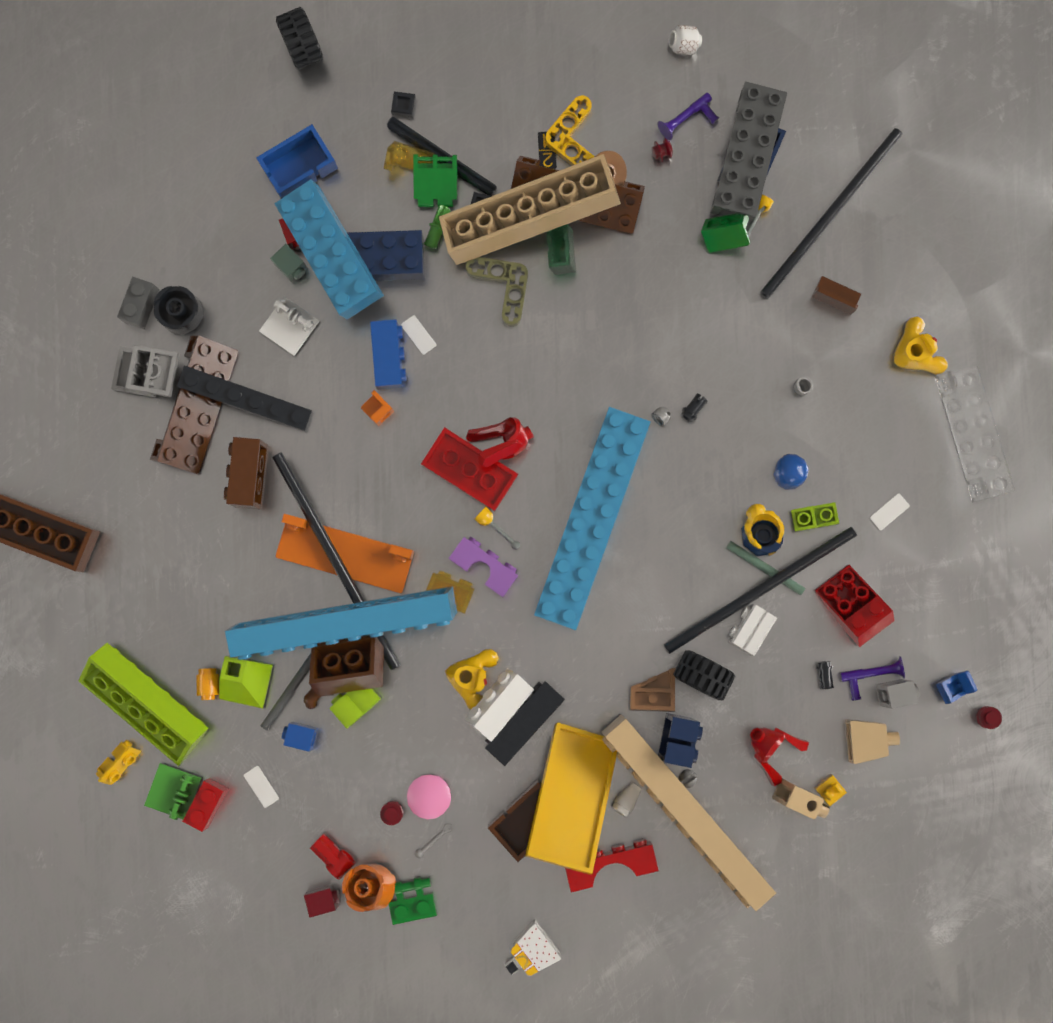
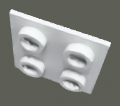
[259,296,319,356]

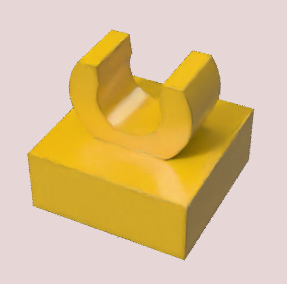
[814,774,847,807]

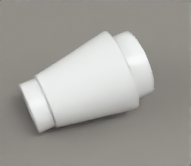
[612,782,642,817]

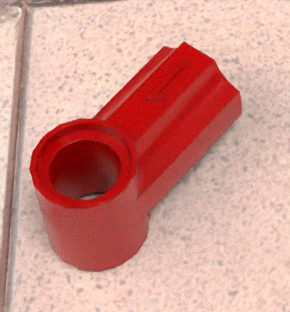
[310,834,356,880]

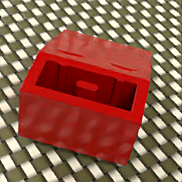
[815,564,894,647]

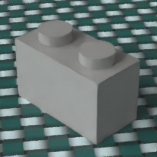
[875,679,920,709]

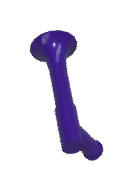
[657,93,719,140]
[840,656,905,701]

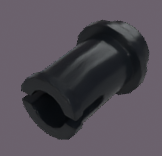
[681,393,708,422]
[816,661,834,689]

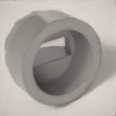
[793,377,813,395]
[651,407,671,426]
[679,769,697,788]

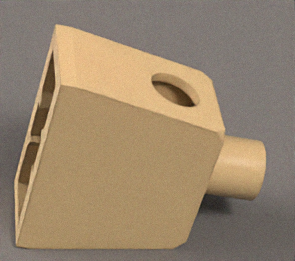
[845,719,900,764]
[772,779,830,820]

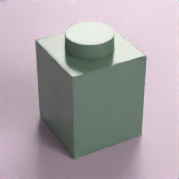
[270,244,307,282]

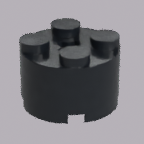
[153,286,204,335]

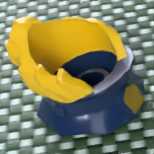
[741,504,784,556]

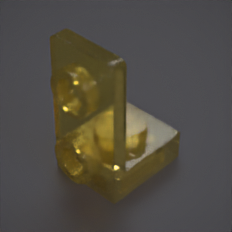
[383,141,434,171]

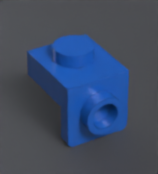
[936,670,978,704]

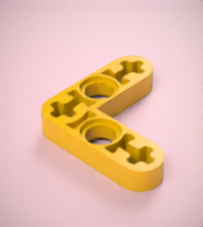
[545,95,595,166]

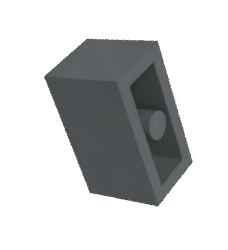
[117,276,160,330]

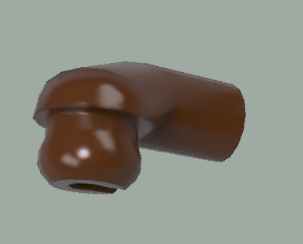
[303,688,334,709]

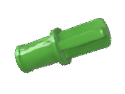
[423,205,450,249]

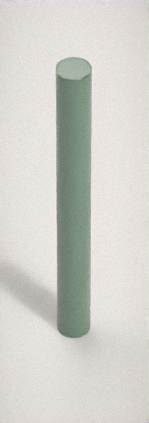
[726,541,805,595]

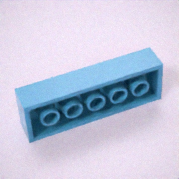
[274,179,384,320]

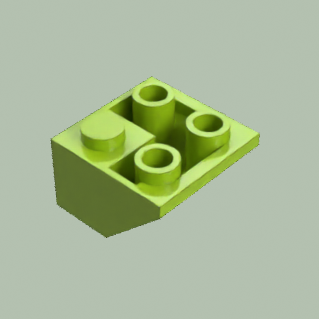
[219,655,273,709]

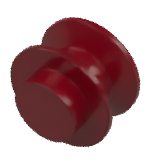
[651,138,673,162]
[976,706,1002,729]
[380,801,403,825]

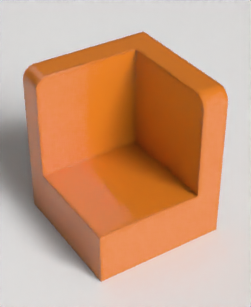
[361,390,394,427]

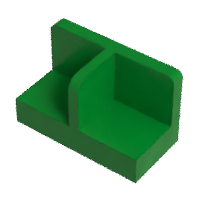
[701,213,750,252]

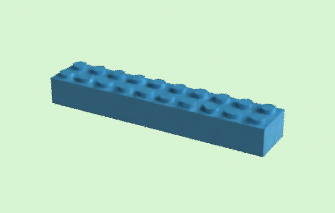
[534,407,651,630]
[225,586,458,660]

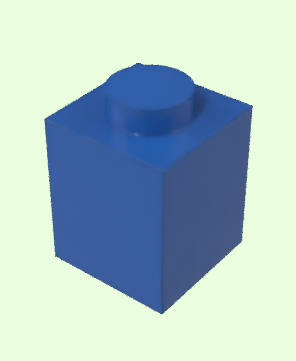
[282,722,318,752]

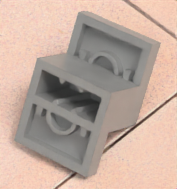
[111,345,180,398]

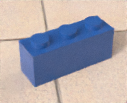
[370,319,407,390]

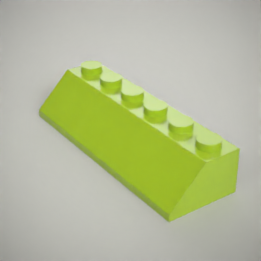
[78,643,208,766]

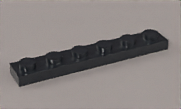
[177,365,312,431]

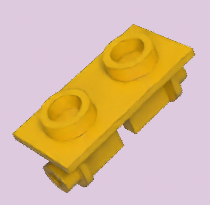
[96,739,142,785]

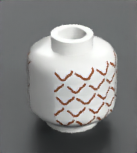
[669,25,702,55]

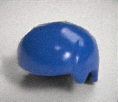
[774,454,809,489]

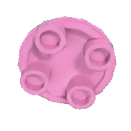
[407,774,451,820]

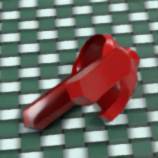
[466,417,534,467]
[750,727,809,786]

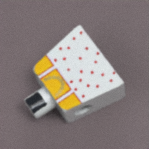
[504,919,561,976]

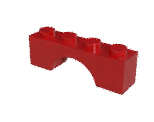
[565,839,659,892]

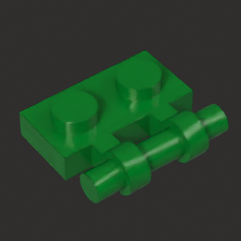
[389,877,437,925]

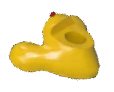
[894,316,948,375]
[445,649,499,710]

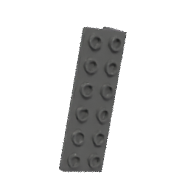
[710,81,787,217]

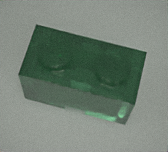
[546,224,576,275]

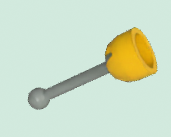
[747,194,774,236]
[474,506,520,549]

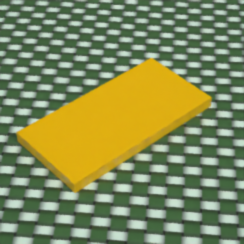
[525,722,618,875]

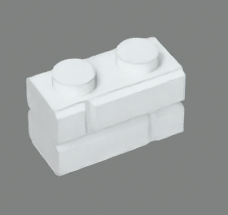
[728,604,777,656]

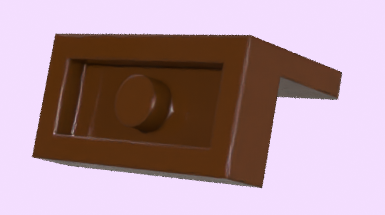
[812,276,861,315]

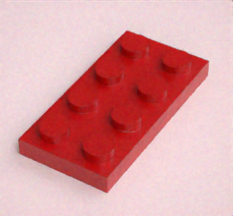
[421,427,519,511]

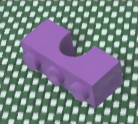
[449,536,518,597]

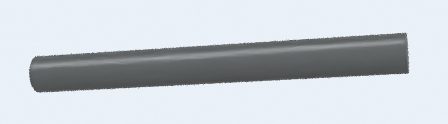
[260,653,311,731]

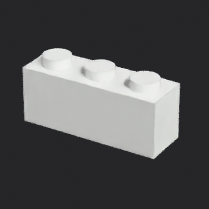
[465,668,534,742]

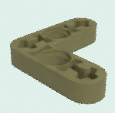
[466,257,528,327]

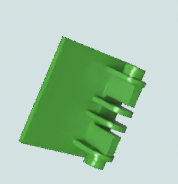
[144,763,202,820]

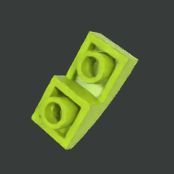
[791,502,840,532]

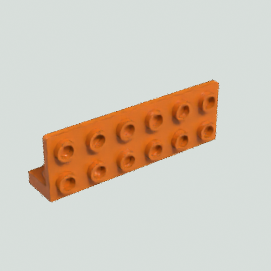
[276,514,415,593]

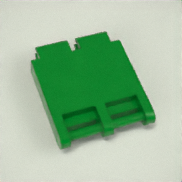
[413,154,457,207]

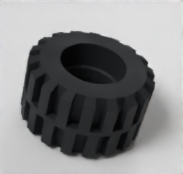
[276,7,323,69]
[673,650,736,701]

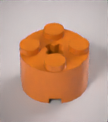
[342,864,396,912]

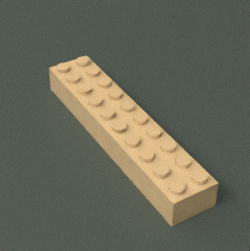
[601,714,776,911]

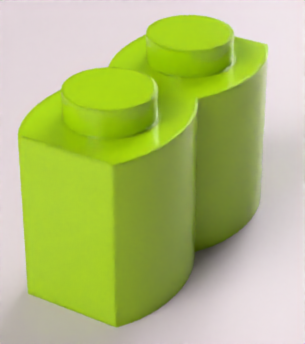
[329,688,382,729]

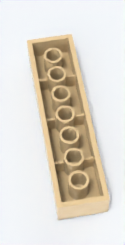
[439,154,621,265]

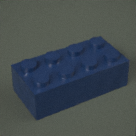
[347,230,425,281]

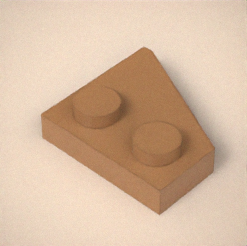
[630,668,675,712]

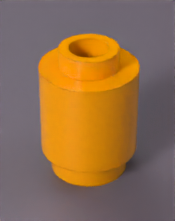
[196,668,219,700]

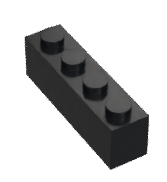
[485,681,565,766]

